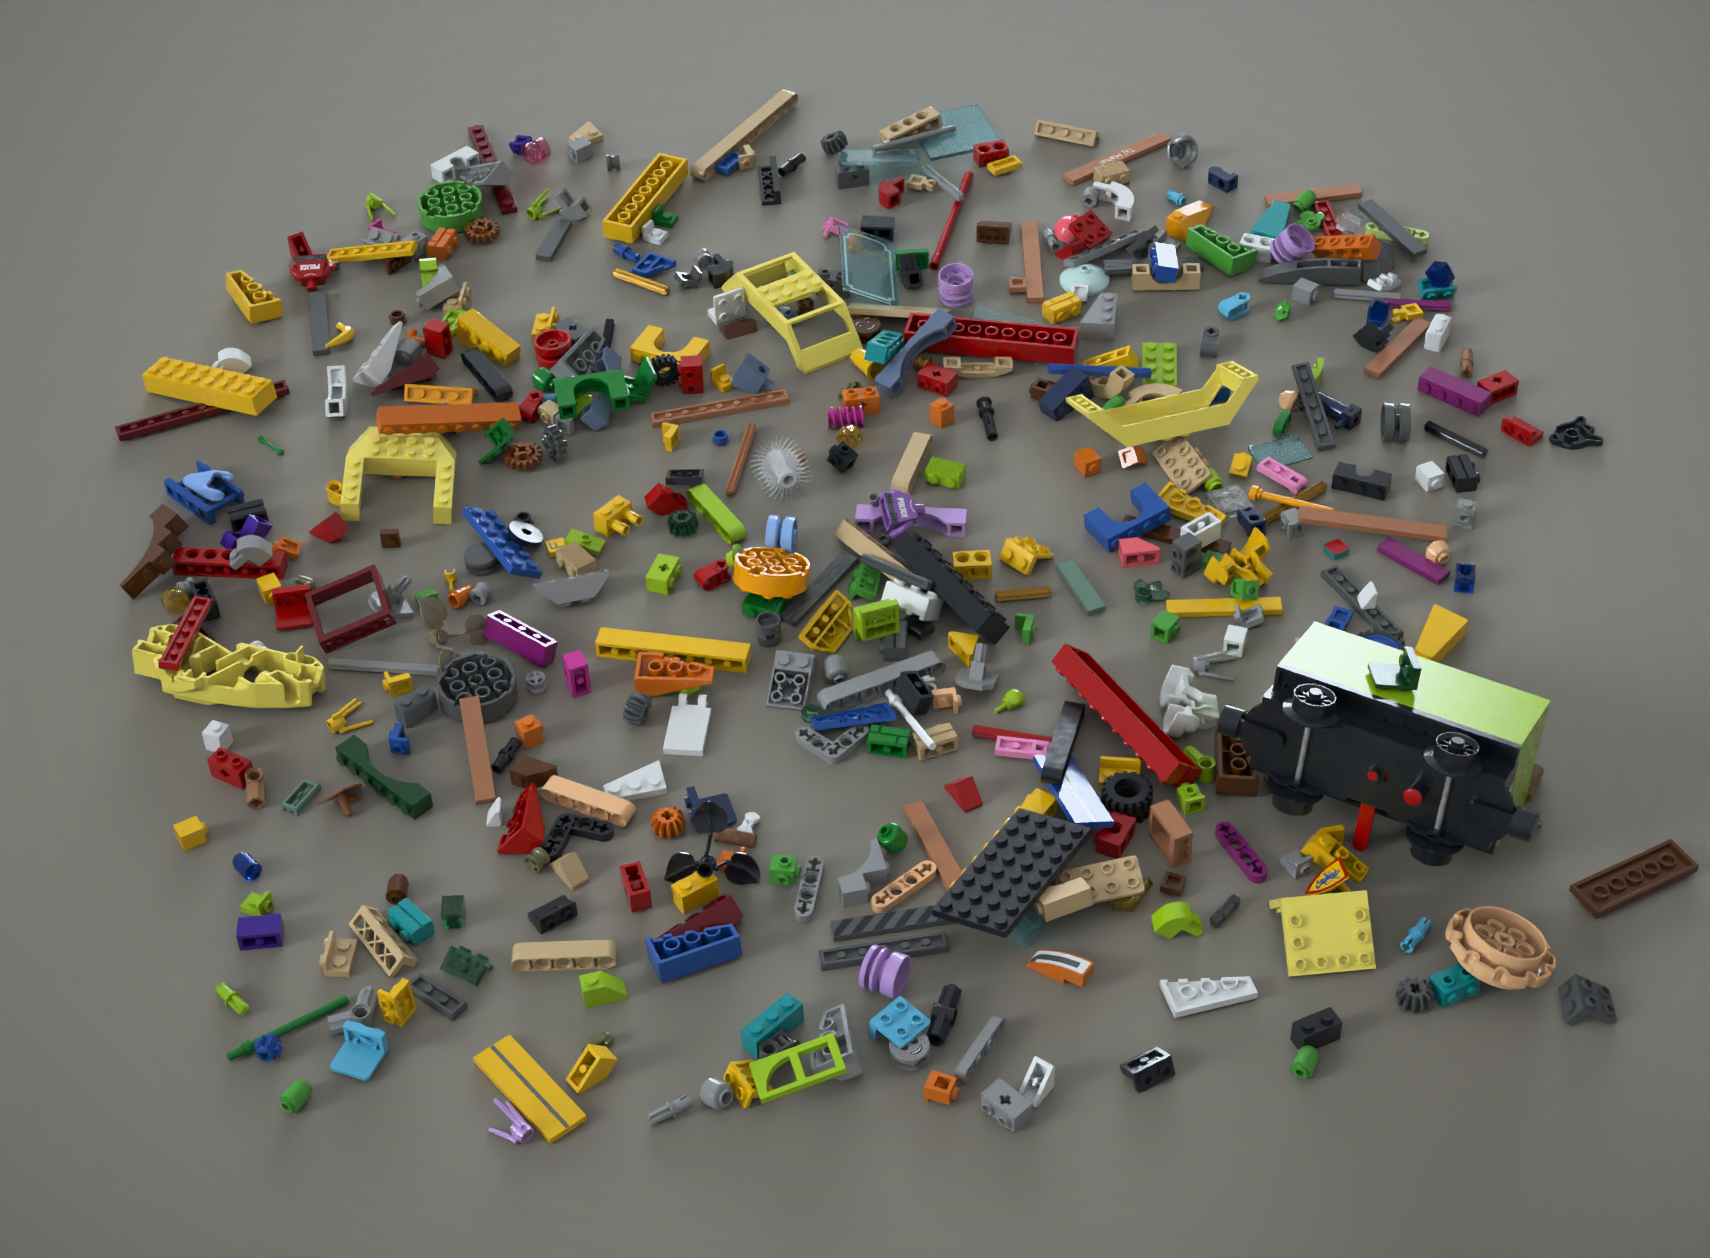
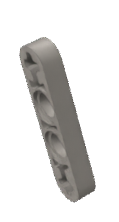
[794,855,824,923]
[954,1014,1006,1083]

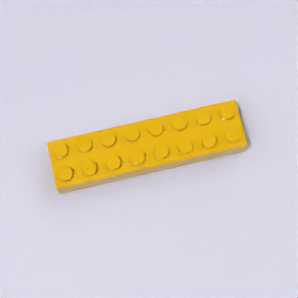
[602,153,688,244]
[142,357,277,416]

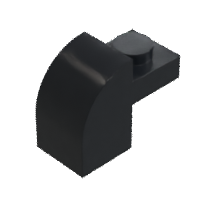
[898,252,924,288]
[707,253,734,289]
[1353,320,1394,351]

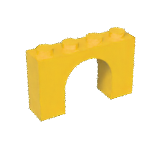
[630,325,710,371]

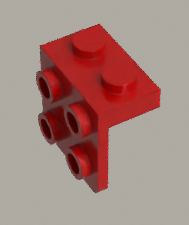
[1068,210,1112,250]
[272,584,313,630]

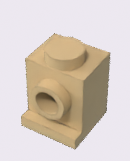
[537,400,559,425]

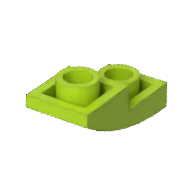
[1311,358,1324,388]

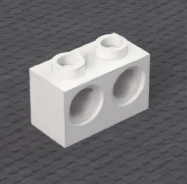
[1240,233,1274,263]

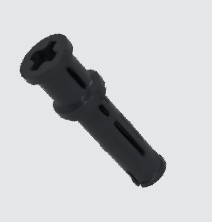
[976,396,998,441]

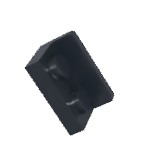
[528,895,578,934]
[1120,1046,1175,1093]

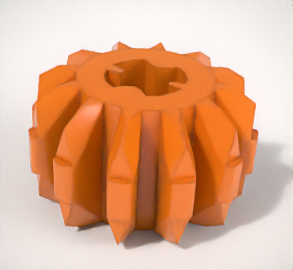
[650,805,686,840]

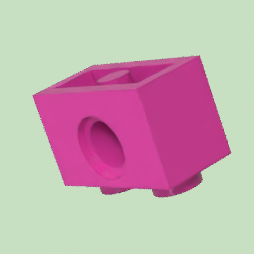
[562,650,591,698]

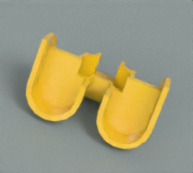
[1204,527,1273,589]

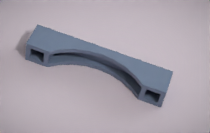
[874,308,958,399]
[580,346,622,432]

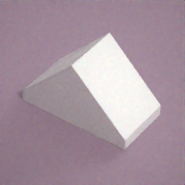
[1019,1056,1055,1107]

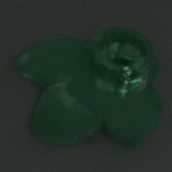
[1134,579,1170,604]

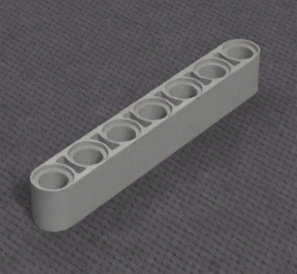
[817,650,946,714]

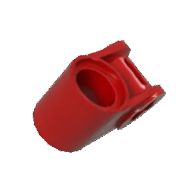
[519,391,543,423]
[694,559,731,591]

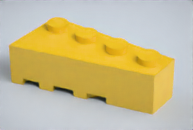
[456,308,521,367]

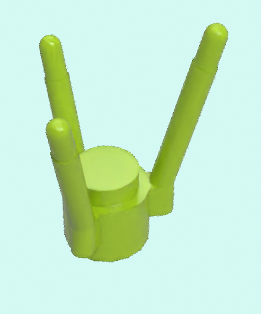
[526,189,562,220]
[365,192,396,221]

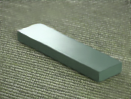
[1056,559,1105,616]

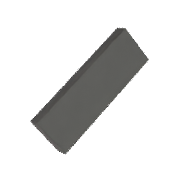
[410,973,468,1021]

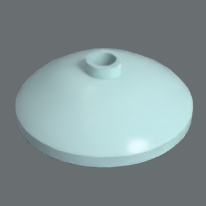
[1060,263,1110,296]

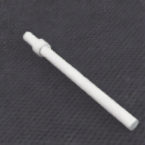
[885,689,936,750]

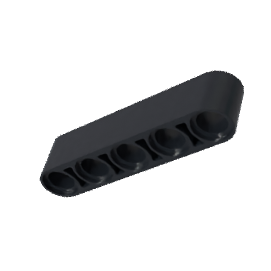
[461,347,513,403]

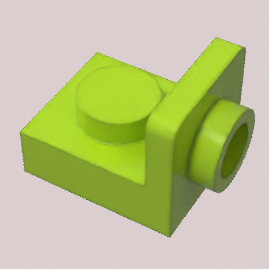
[240,891,274,916]

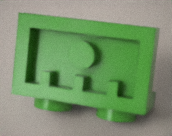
[847,563,882,602]

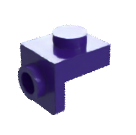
[509,135,533,155]

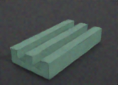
[280,778,321,816]

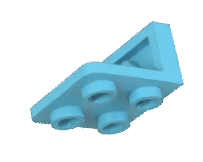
[869,996,930,1048]
[330,1020,389,1081]

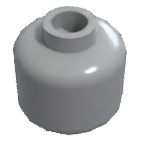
[821,654,850,684]
[700,1077,733,1110]

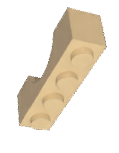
[1132,263,1201,291]

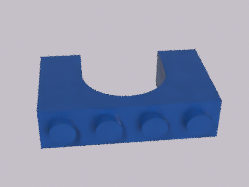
[1083,483,1171,553]

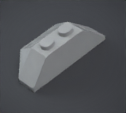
[533,569,610,607]

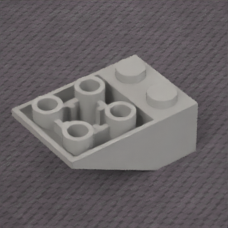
[766,650,818,711]

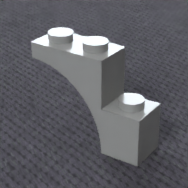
[838,839,890,908]

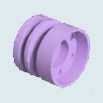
[1270,223,1315,264]
[938,263,974,308]
[859,944,911,999]

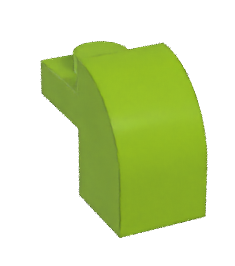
[419,257,438,287]
[1151,902,1203,939]

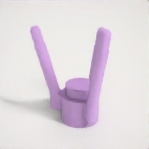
[488,1098,534,1145]

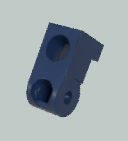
[1208,166,1238,193]
[1237,506,1266,537]

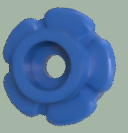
[712,430,729,446]

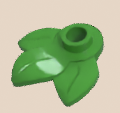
[1292,210,1325,233]

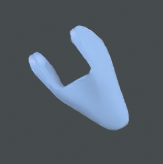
[183,470,235,501]

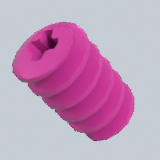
[828,406,864,429]

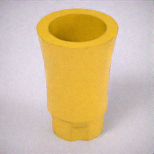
[850,348,887,381]

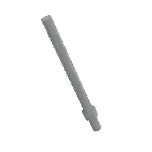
[872,125,956,152]

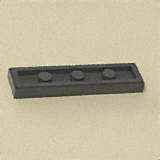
[535,218,572,262]

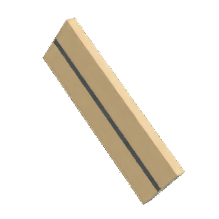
[847,303,950,318]

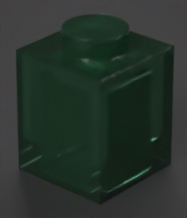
[441,895,466,929]

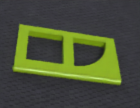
[749,1033,847,1104]

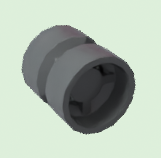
[756,611,782,648]

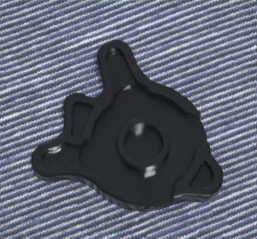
[1549,416,1604,450]

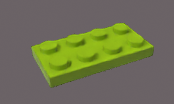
[1142,342,1177,387]

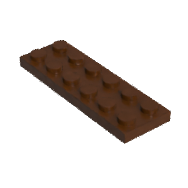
[1569,839,1699,919]

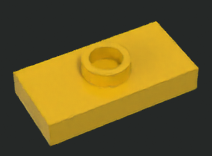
[987,155,1022,176]

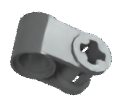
[1200,326,1219,357]
[759,1028,801,1059]

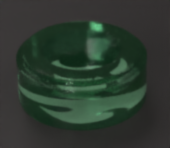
[801,704,821,723]

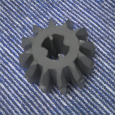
[821,130,848,155]
[623,692,652,726]
[1395,976,1434,1014]

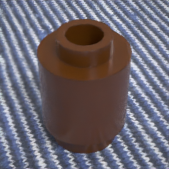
[386,874,409,905]

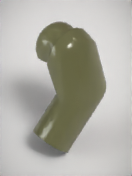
[838,381,861,401]
[295,575,316,591]

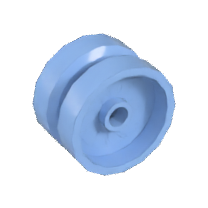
[765,515,798,555]

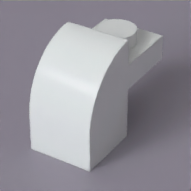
[212,348,251,374]

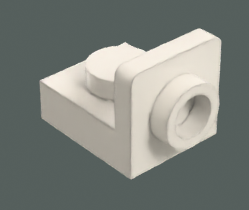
[642,219,668,245]

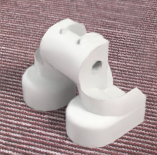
[1159,665,1219,738]

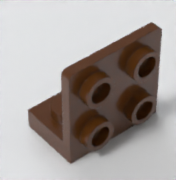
[976,221,1012,244]

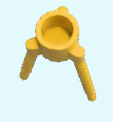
[326,698,374,734]

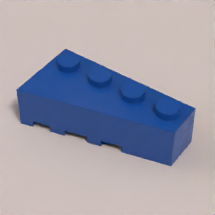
[644,924,743,983]

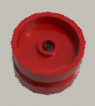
[533,329,572,370]

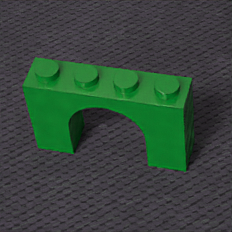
[553,369,630,420]

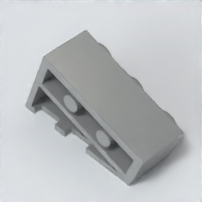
[1080,293,1117,341]

